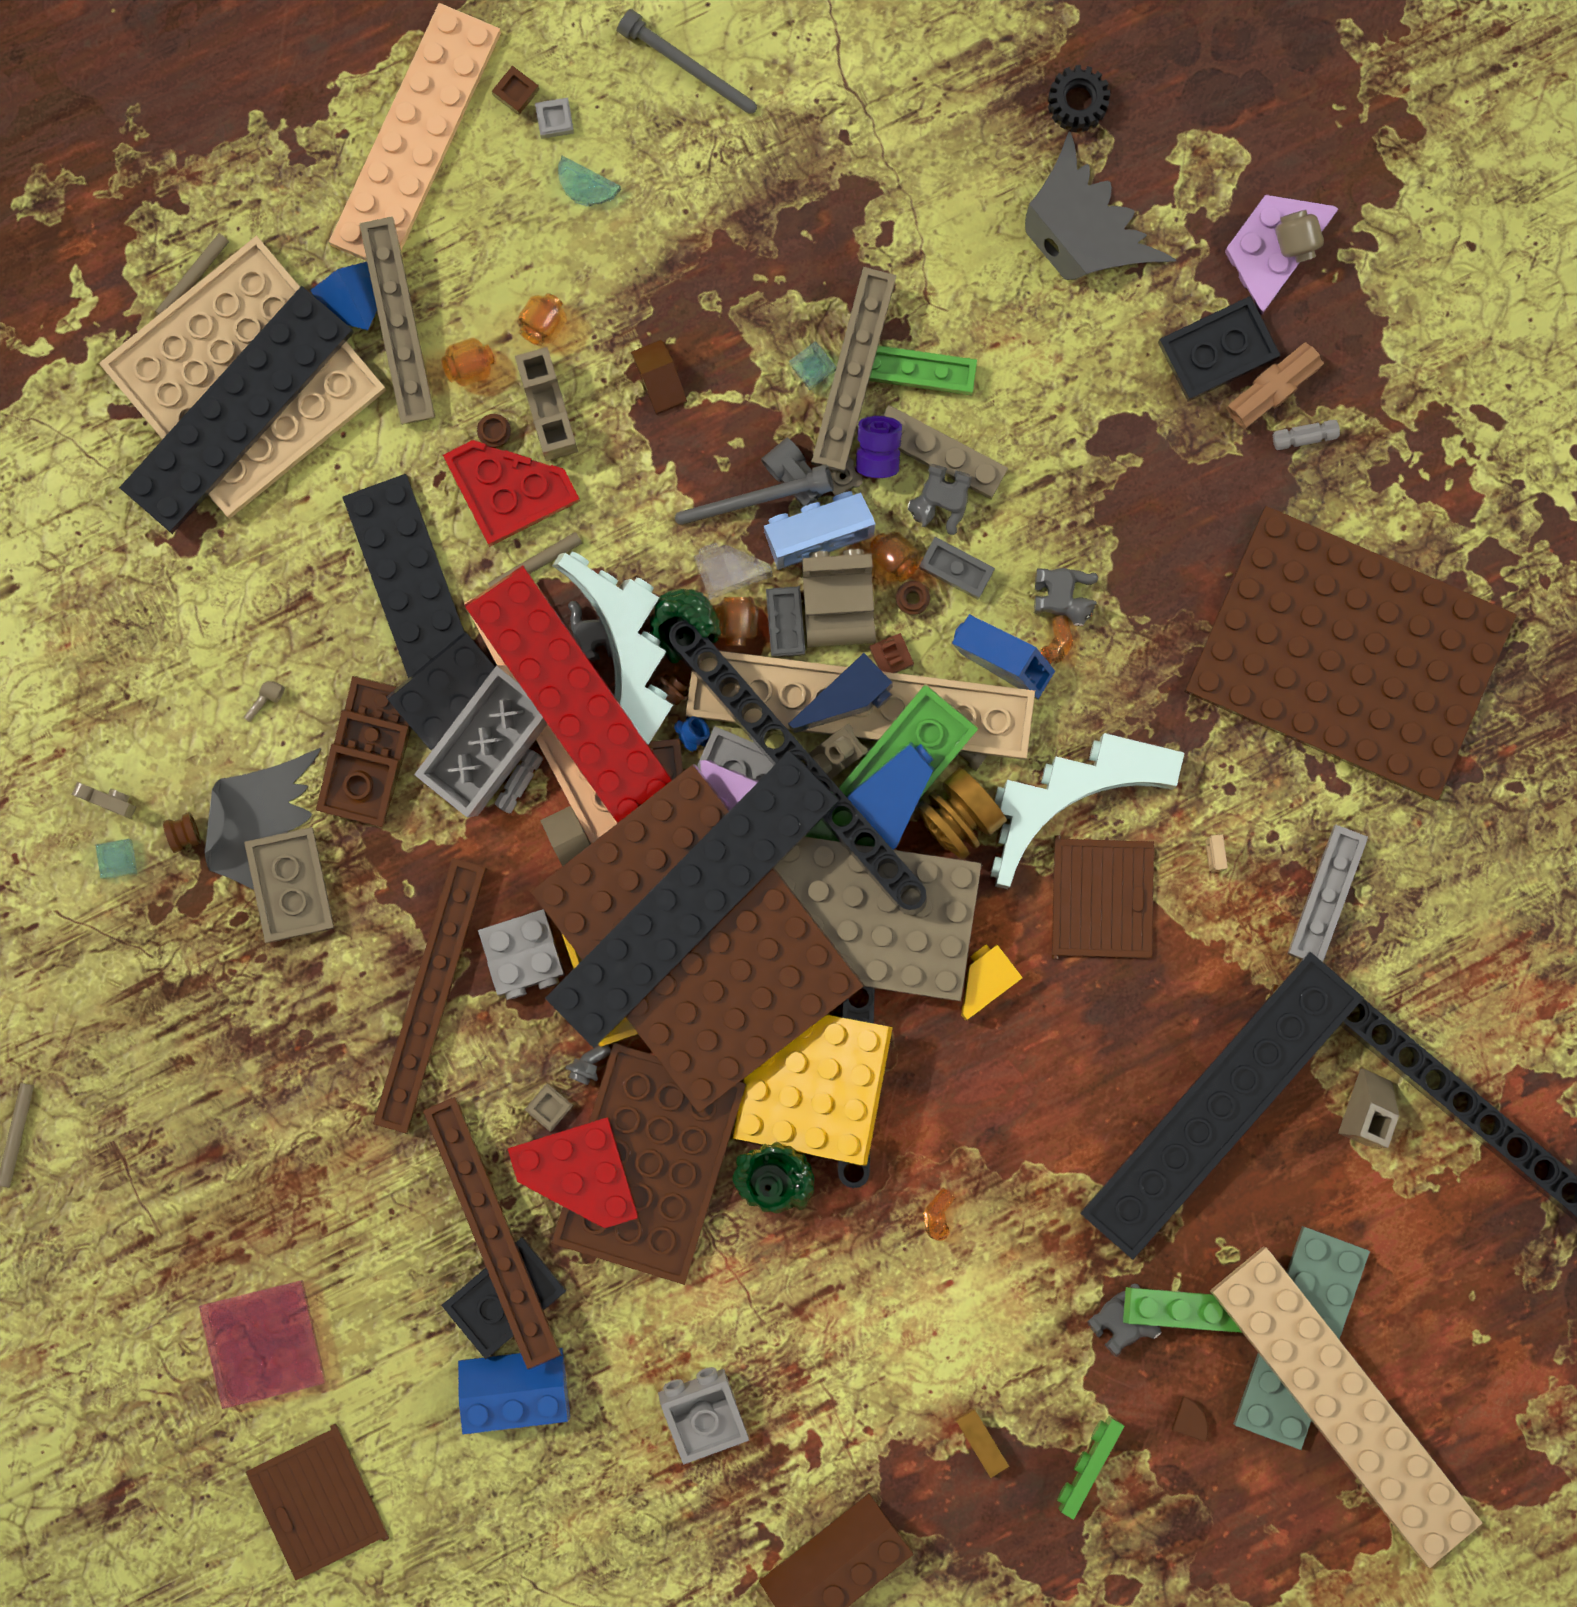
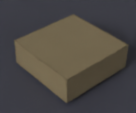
[524,1083,574,1132]

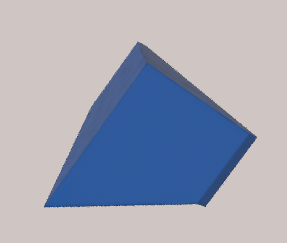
[311,262,377,330]

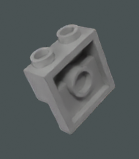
[478,909,565,1000]
[658,1367,749,1465]

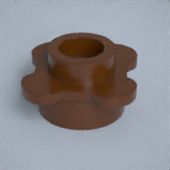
[657,674,689,705]

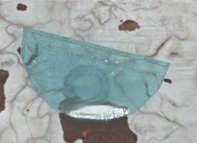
[558,155,621,207]

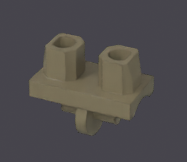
[804,724,869,779]

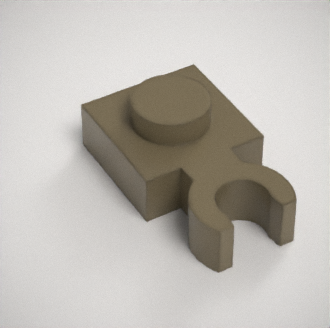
[72,782,136,819]

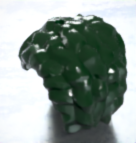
[650,589,721,664]
[732,1142,814,1214]

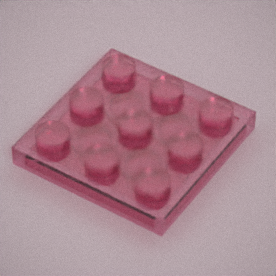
[199,1280,326,1409]

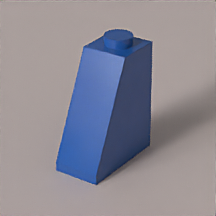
[952,614,1055,699]
[847,742,934,850]

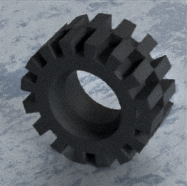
[1048,65,1110,132]

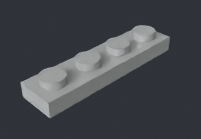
[1287,825,1368,962]

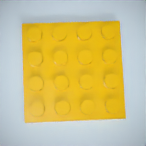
[733,1015,893,1165]

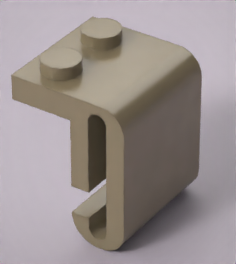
[802,549,876,648]

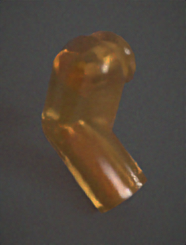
[1040,615,1073,664]
[923,1187,956,1241]

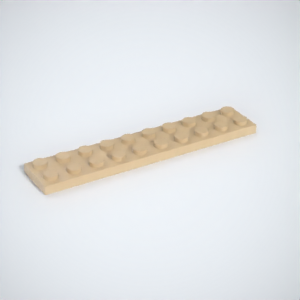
[686,651,1035,760]
[1210,1247,1482,1568]

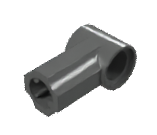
[761,437,824,507]

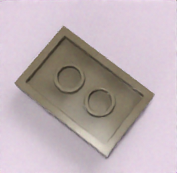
[244,827,335,943]

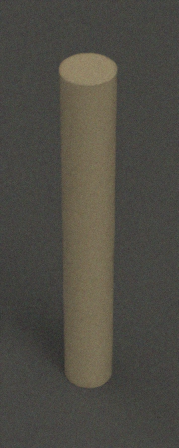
[155,233,229,314]
[488,532,582,587]
[0,1083,34,1188]

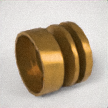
[915,767,1007,860]

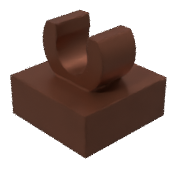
[869,633,914,673]

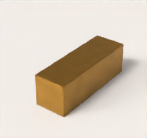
[955,1408,1009,1478]

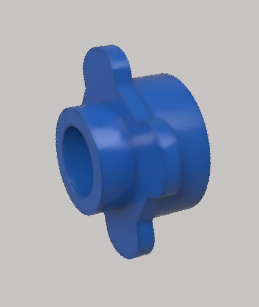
[674,716,710,752]

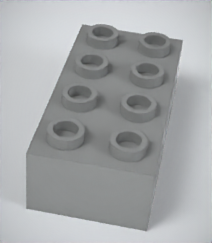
[414,665,547,818]

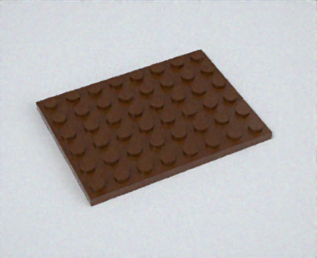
[1184,506,1517,802]
[531,764,865,1113]

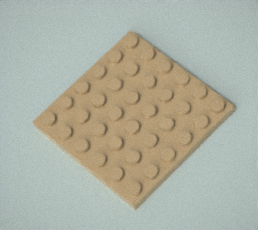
[99,235,387,519]

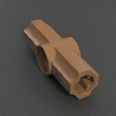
[1226,342,1324,430]

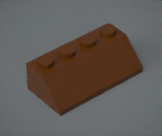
[759,1493,914,1607]

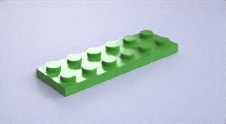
[805,684,978,847]

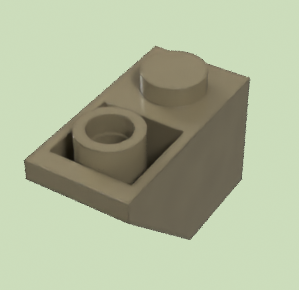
[1338,1069,1399,1148]

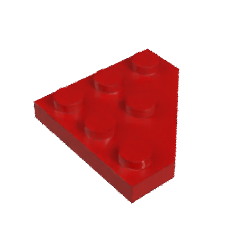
[443,440,580,547]
[507,1117,639,1228]

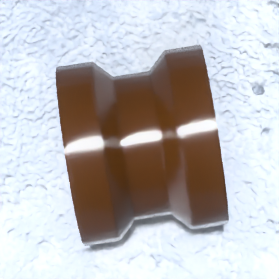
[163,812,201,853]

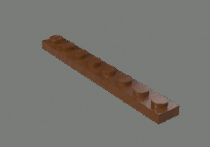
[373,858,487,1134]
[423,1097,562,1370]

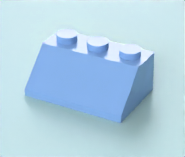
[764,491,875,570]

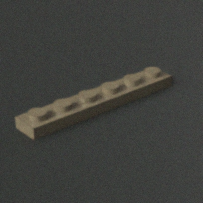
[359,216,435,425]
[811,267,896,473]

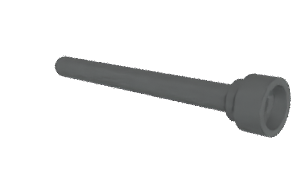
[616,9,757,114]
[675,464,834,525]

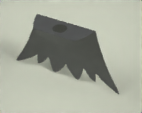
[1025,131,1176,280]
[205,748,321,890]

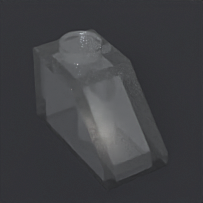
[694,543,772,600]

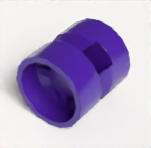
[856,416,902,478]

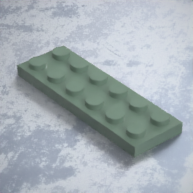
[1233,1226,1370,1450]

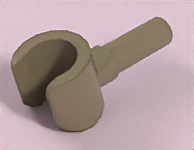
[244,681,285,722]

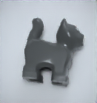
[908,464,972,535]
[1034,568,1098,626]
[568,601,613,662]
[1087,1283,1161,1357]

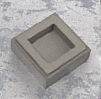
[535,98,574,139]

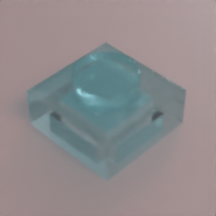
[789,341,836,391]
[95,839,137,879]

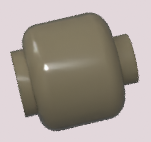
[1275,210,1324,263]

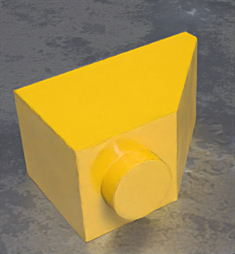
[961,944,1022,1021]

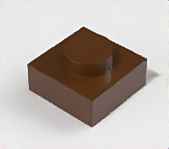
[492,66,540,115]

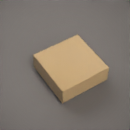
[1205,834,1228,873]

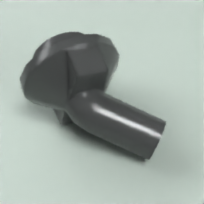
[565,1045,611,1085]

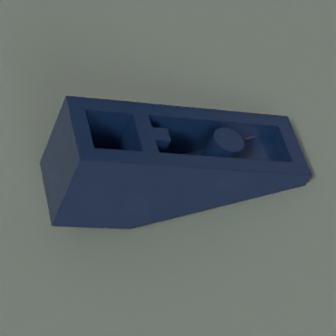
[788,653,893,733]

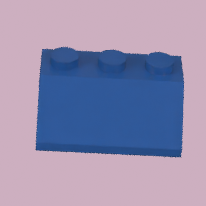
[458,1348,571,1435]

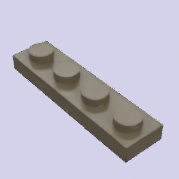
[882,405,1008,500]

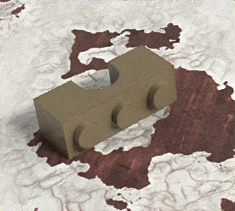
[515,347,578,461]

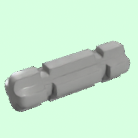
[1273,420,1340,450]
[495,749,543,813]

